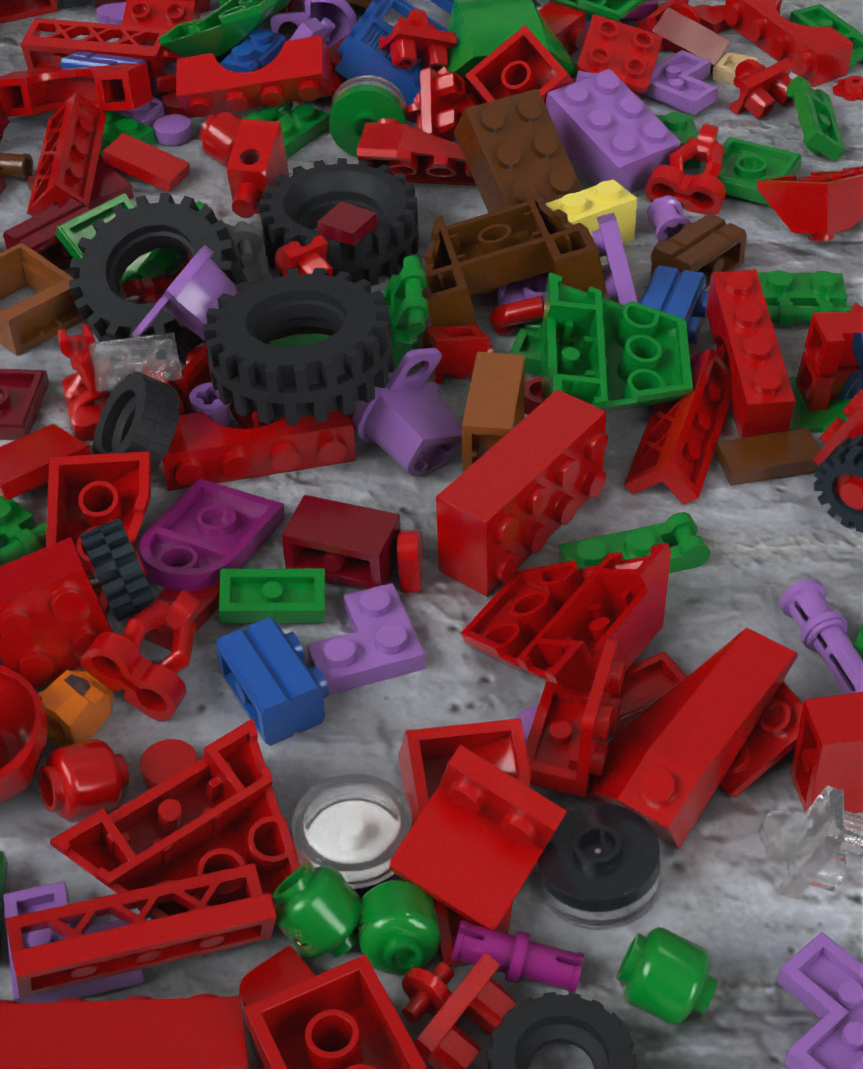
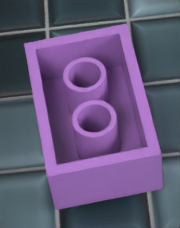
[545,69,681,193]

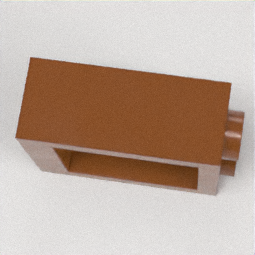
[0,242,85,356]
[462,352,525,472]

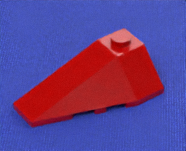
[586,627,798,849]

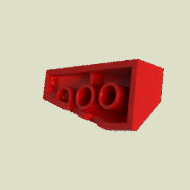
[357,118,477,186]
[757,166,863,241]
[46,451,151,616]
[398,718,531,968]

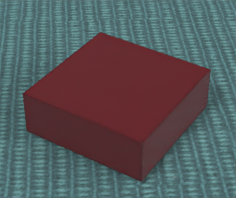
[317,201,377,246]

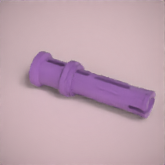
[779,579,863,694]

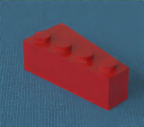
[0,993,248,1069]

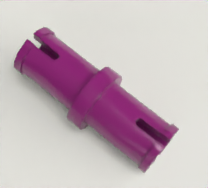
[451,919,584,993]

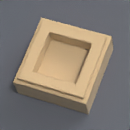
[712,52,760,84]

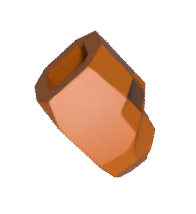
[37,666,114,747]

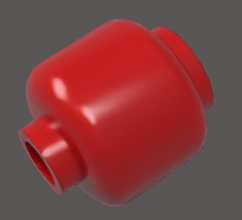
[199,111,257,168]
[38,739,129,822]

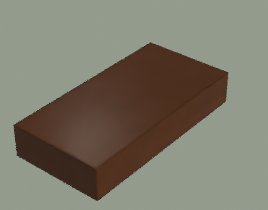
[715,428,820,486]

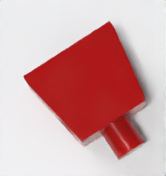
[227,119,290,218]

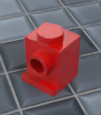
[422,324,493,384]

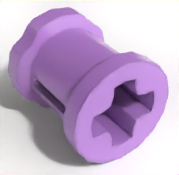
[647,195,691,242]
[189,383,236,428]

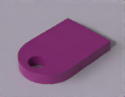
[139,478,285,591]

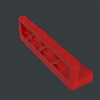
[20,18,169,80]
[27,92,107,217]
[624,348,732,505]
[5,863,276,998]

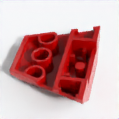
[460,543,671,691]
[50,718,301,958]

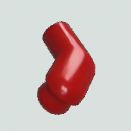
[489,296,545,336]

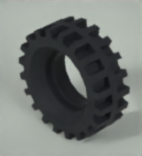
[259,158,419,286]
[69,193,247,367]
[203,268,394,425]

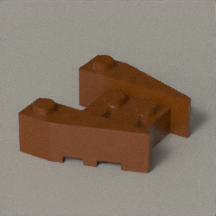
[423,189,607,328]

